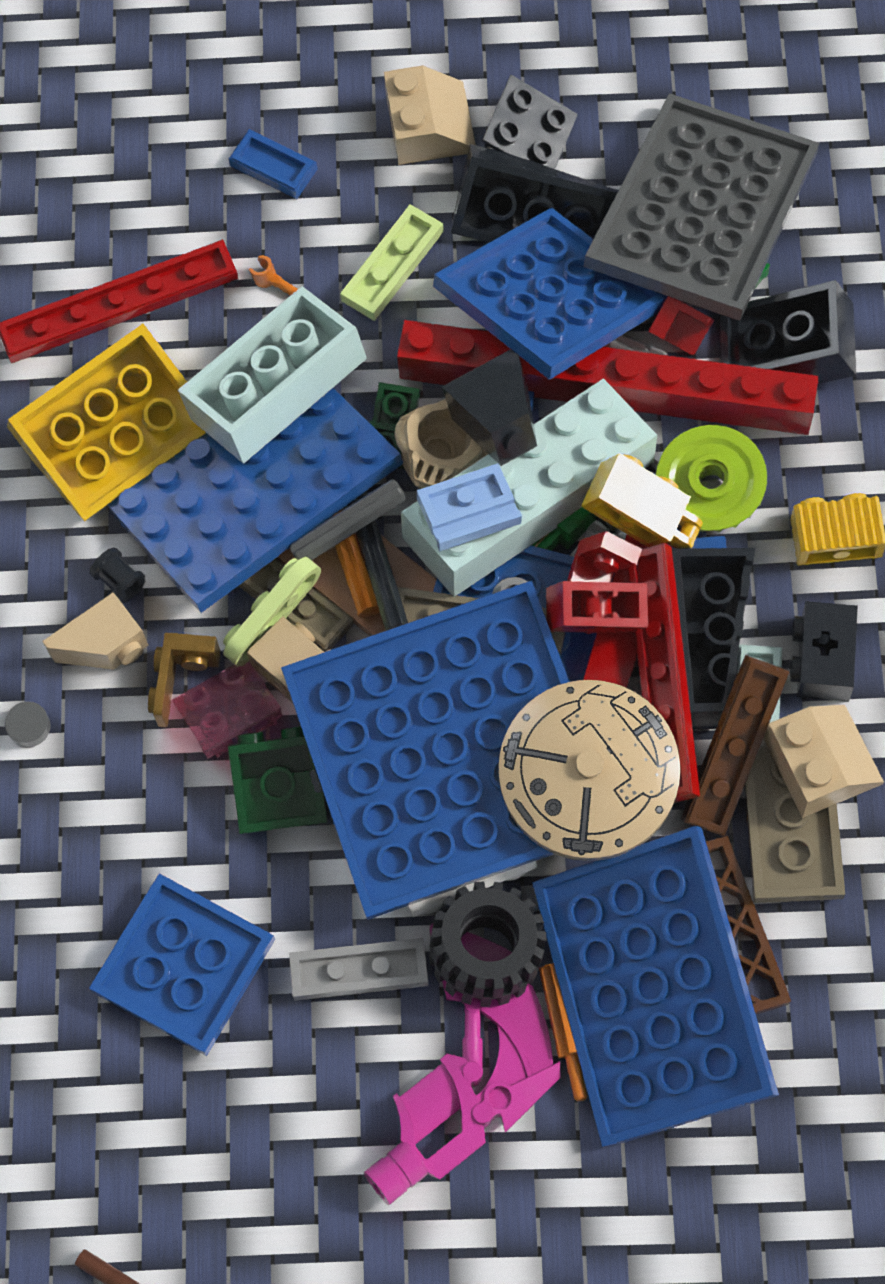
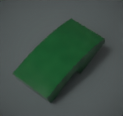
[370,382,421,469]

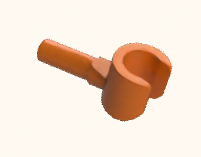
[249,255,298,296]

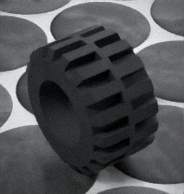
[429,881,546,1007]

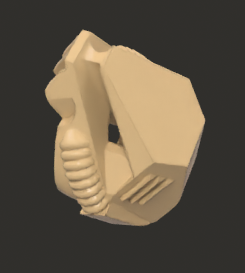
[394,399,488,489]

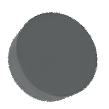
[5,702,51,747]

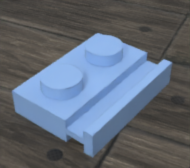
[417,463,522,552]

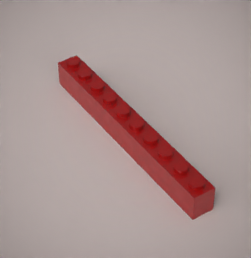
[397,320,819,435]

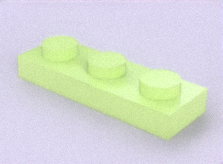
[340,204,444,321]

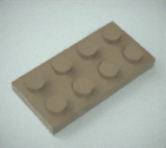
[744,730,845,903]

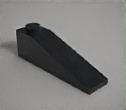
[451,144,619,243]

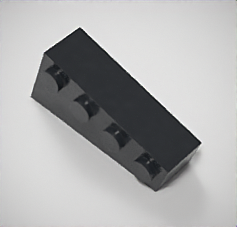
[672,548,756,729]

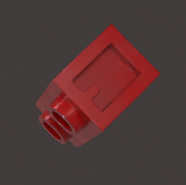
[567,531,642,634]

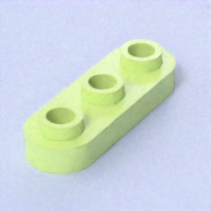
[223,557,321,667]

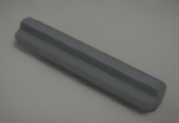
[290,480,406,560]

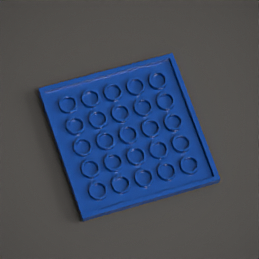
[281,580,569,920]

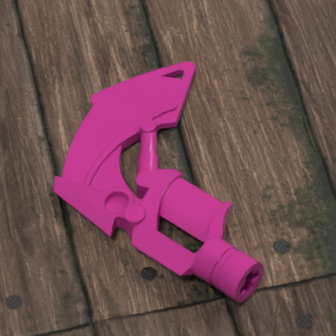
[363,923,561,1205]

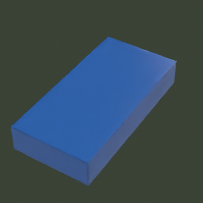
[228,129,318,199]

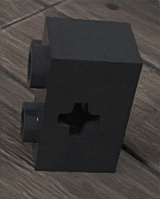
[790,601,858,702]

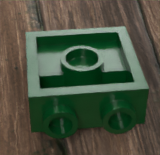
[228,726,328,834]

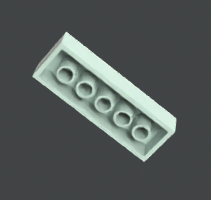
[401,378,657,597]

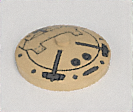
[499,680,680,861]

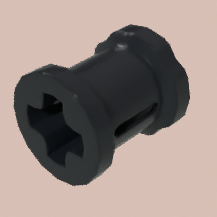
[89,547,146,604]

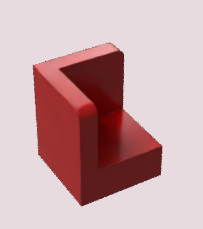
[648,296,714,355]

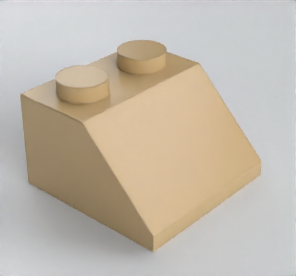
[384,65,476,165]
[764,705,884,818]

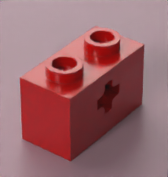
[546,581,648,633]

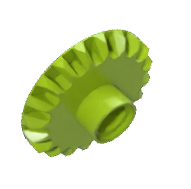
[656,425,767,533]

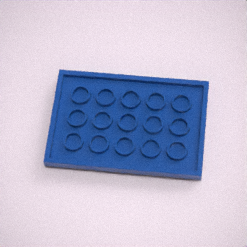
[107,388,403,613]
[532,826,779,1147]

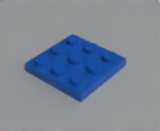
[89,873,276,1056]

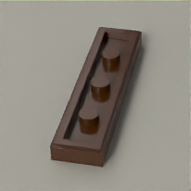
[681,654,789,836]

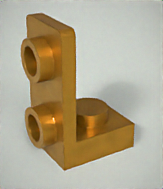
[148,633,221,727]

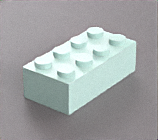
[178,286,367,464]

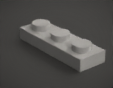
[289,938,429,1001]

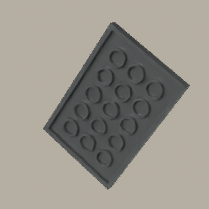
[584,93,819,321]

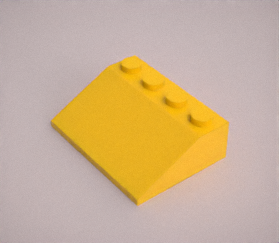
[7,323,206,522]

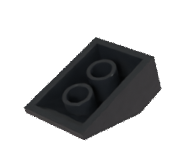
[720,280,857,384]

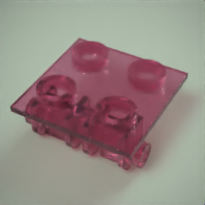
[172,662,283,759]

